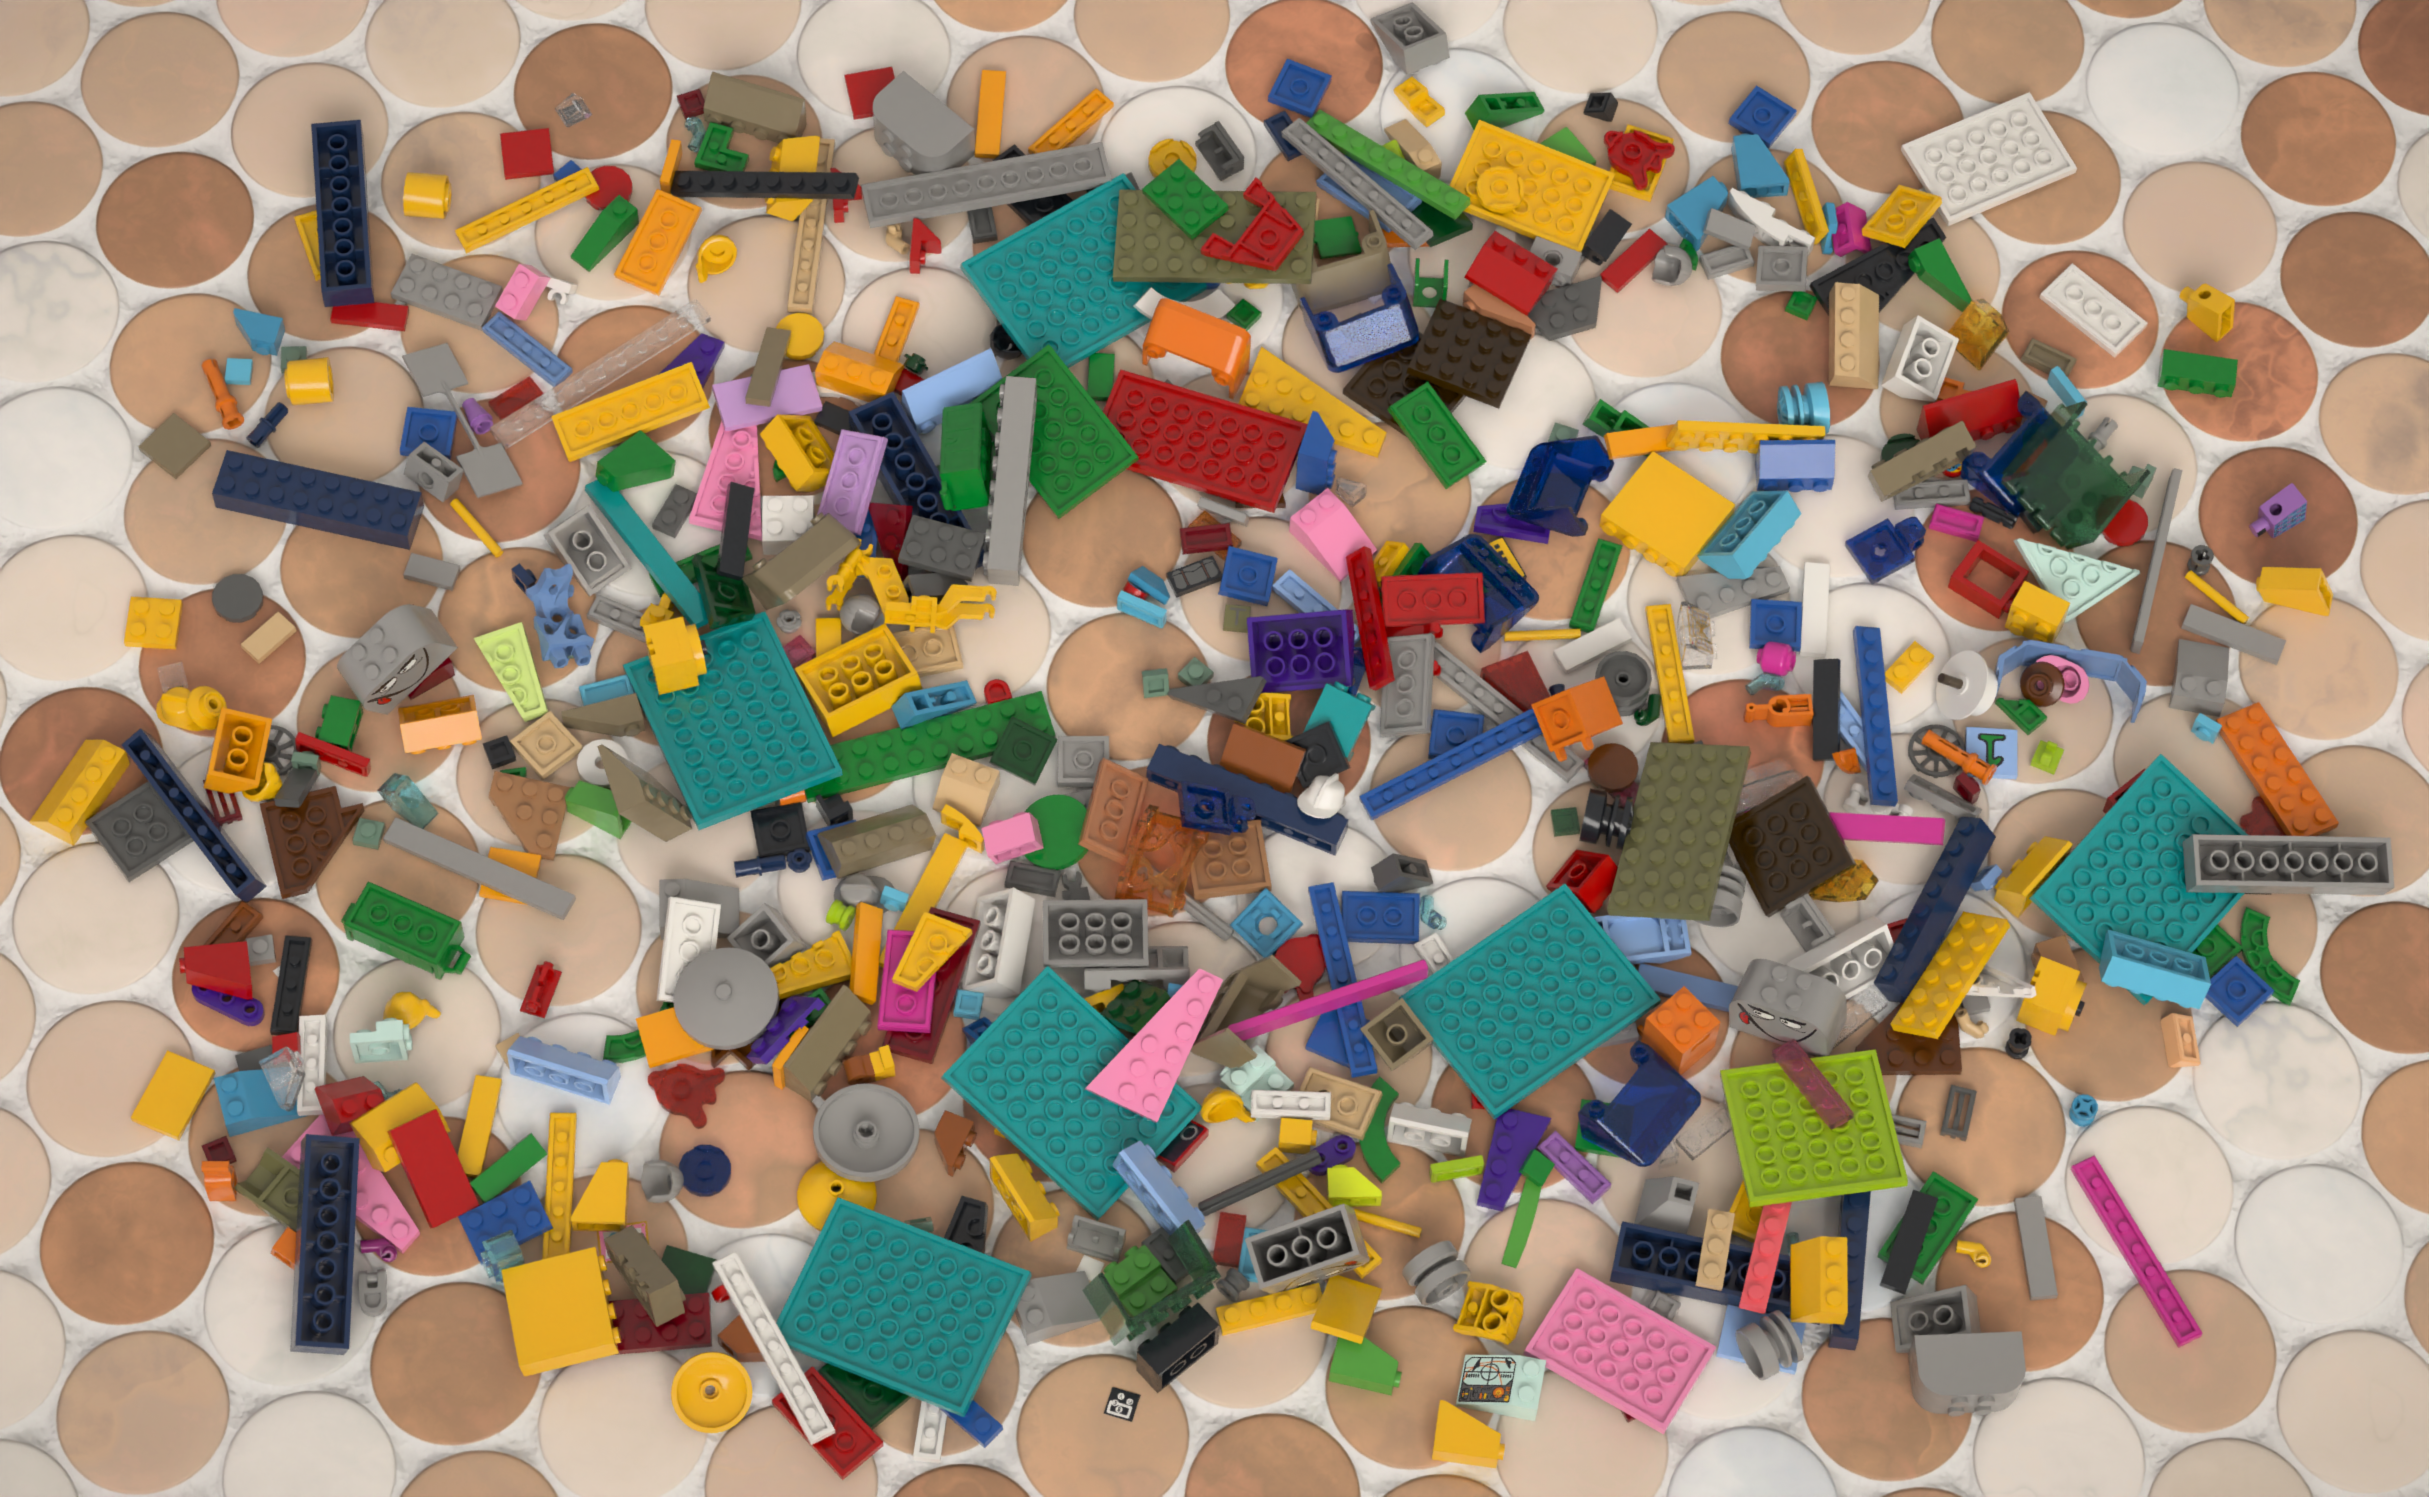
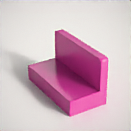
[1832,202,1872,257]

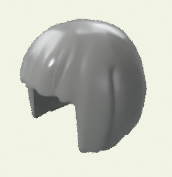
[1652,245,1692,286]
[840,594,879,636]
[641,1160,684,1203]

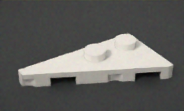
[1966,965,2037,998]

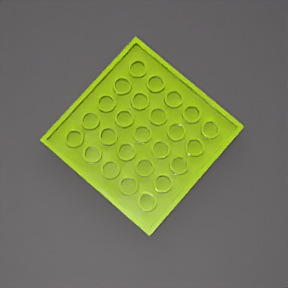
[1720,1049,1908,1207]

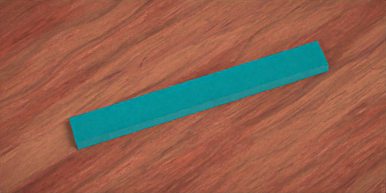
[585,480,708,629]

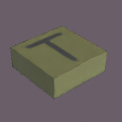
[1223,604,1251,633]

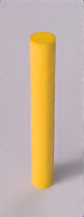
[450,498,504,558]
[2185,570,2249,624]
[1504,628,1581,641]
[1354,1208,1422,1238]

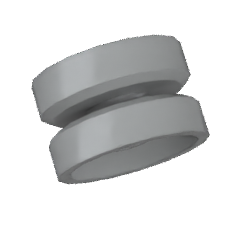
[1402,1241,1471,1306]

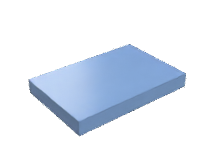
[1716,1305,1806,1375]

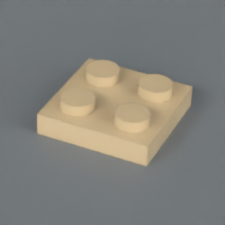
[510,711,583,780]

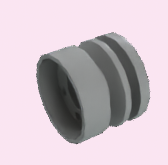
[1694,865,1747,927]
[1735,1310,1804,1380]

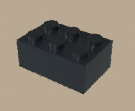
[1136,1302,1219,1393]

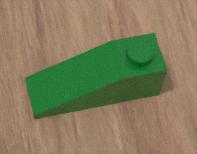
[1465,92,1545,130]
[571,195,639,272]
[1908,238,1973,312]

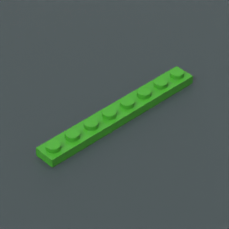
[1307,109,1471,220]

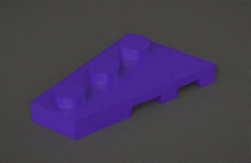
[658,333,725,389]
[1473,499,1556,544]
[747,996,825,1065]

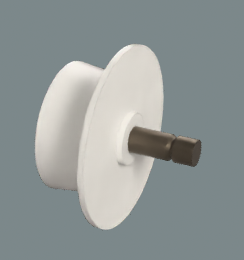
[1936,650,1998,720]

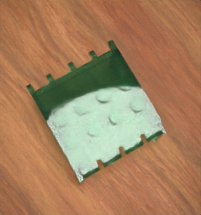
[2001,401,2151,550]
[1082,1220,1221,1346]

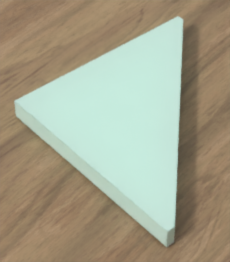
[2014,538,2140,624]

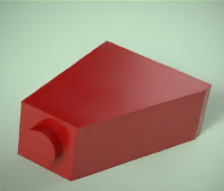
[179,941,253,1000]

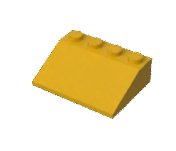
[794,623,922,738]

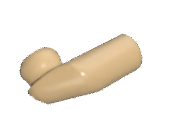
[886,223,910,255]
[1955,1008,1989,1039]

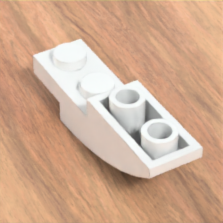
[1727,188,1815,257]

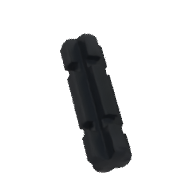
[1969,496,2018,529]

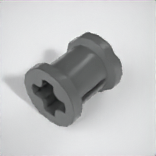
[2187,545,2214,576]

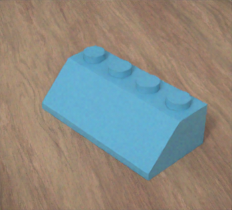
[1697,491,1801,579]
[2099,929,2211,1010]

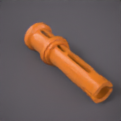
[201,359,244,430]
[1921,730,1997,785]

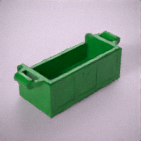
[940,402,992,511]
[341,881,471,980]

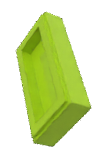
[1429,1155,1484,1183]

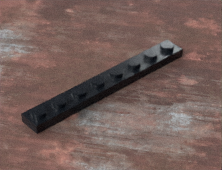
[670,171,859,199]

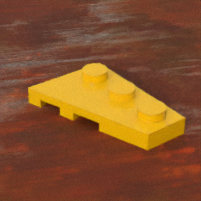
[892,911,973,992]

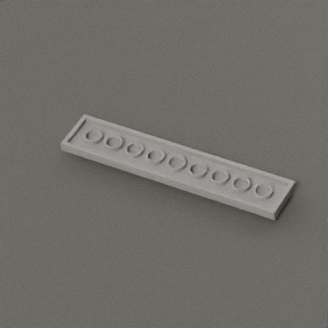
[861,142,1112,228]

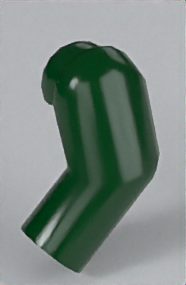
[1634,694,1661,726]

